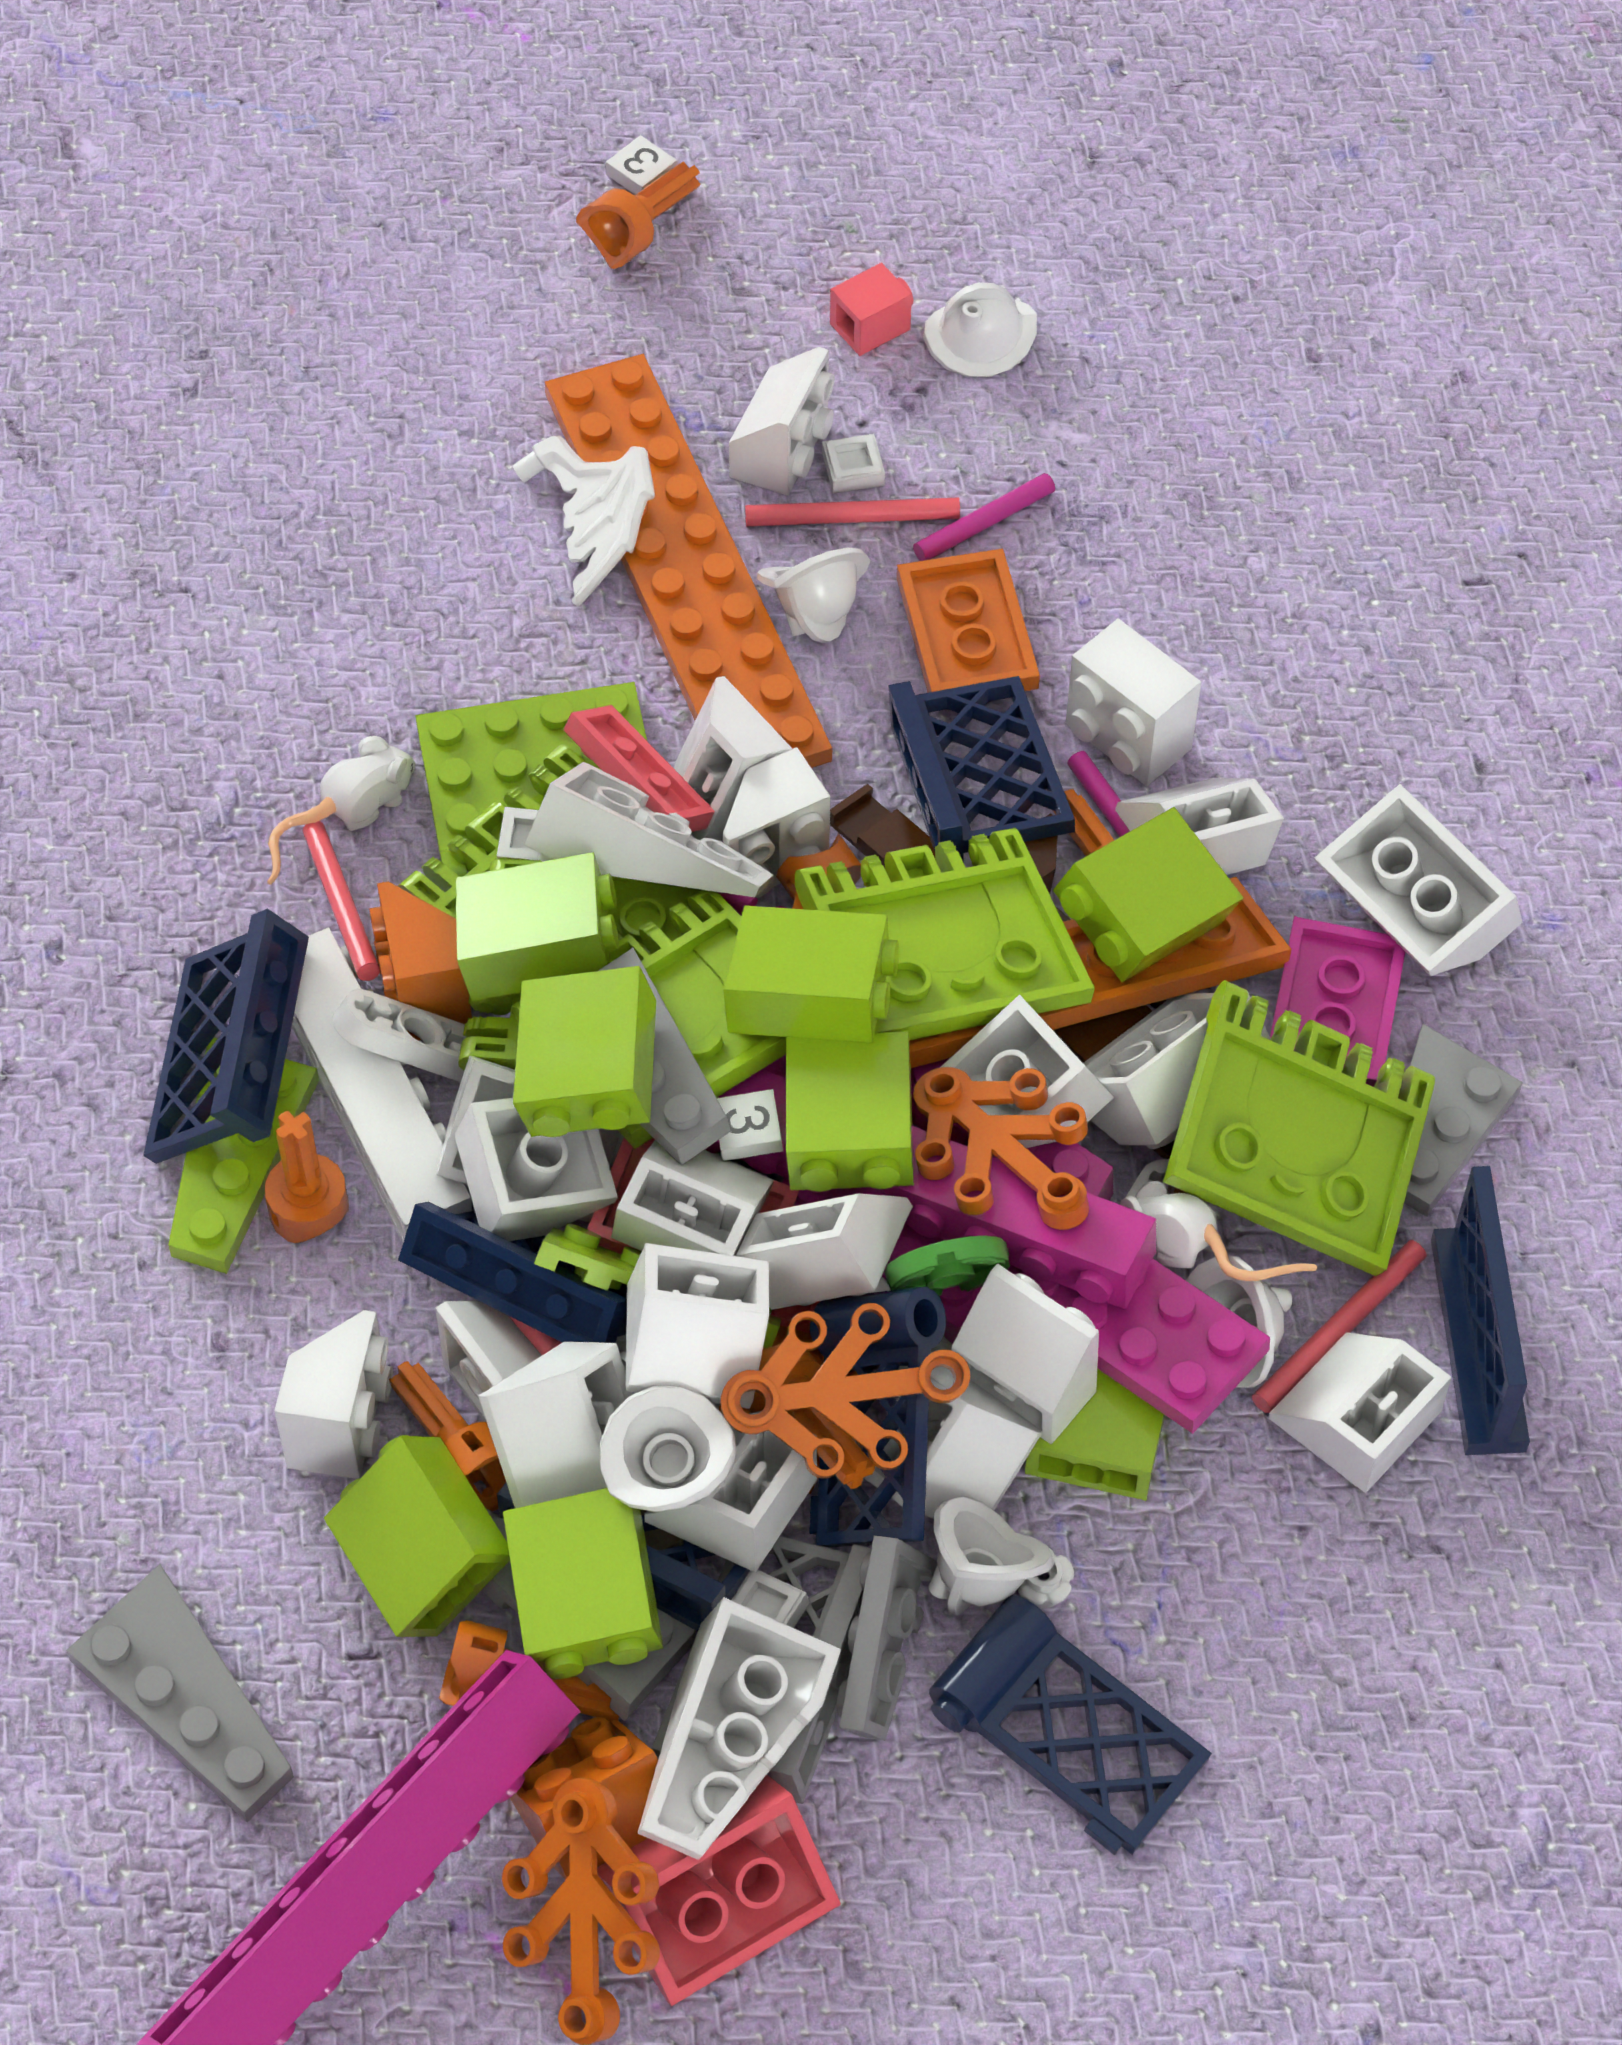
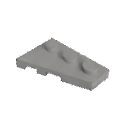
[1404,1023,1523,1217]
[837,1535,938,1741]

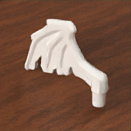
[513,436,655,607]

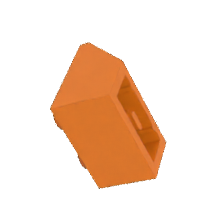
[369,881,472,1041]
[510,1717,658,1879]

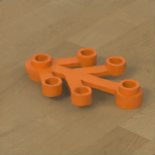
[913,1067,1089,1230]
[720,1303,970,1478]
[502,1777,660,2045]

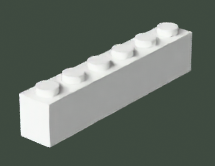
[292,927,473,1243]

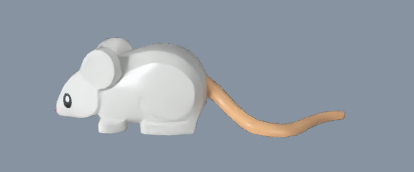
[267,736,415,885]
[1120,1181,1317,1281]

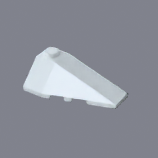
[524,762,774,897]
[637,1597,841,1860]

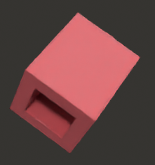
[830,262,913,356]

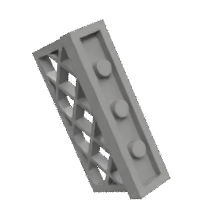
[652,1536,871,1804]

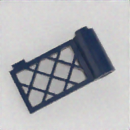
[809,1287,946,1548]
[929,1595,1212,1855]

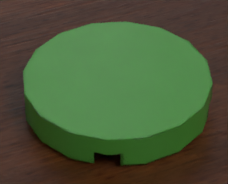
[884,1236,1010,1297]

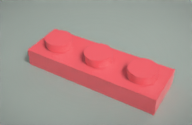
[564,705,715,832]

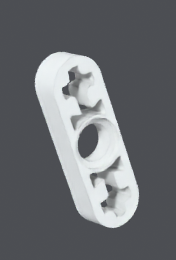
[332,989,466,1082]

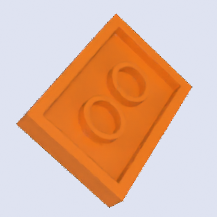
[897,548,1040,693]

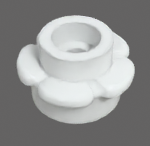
[1017,1548,1074,1609]

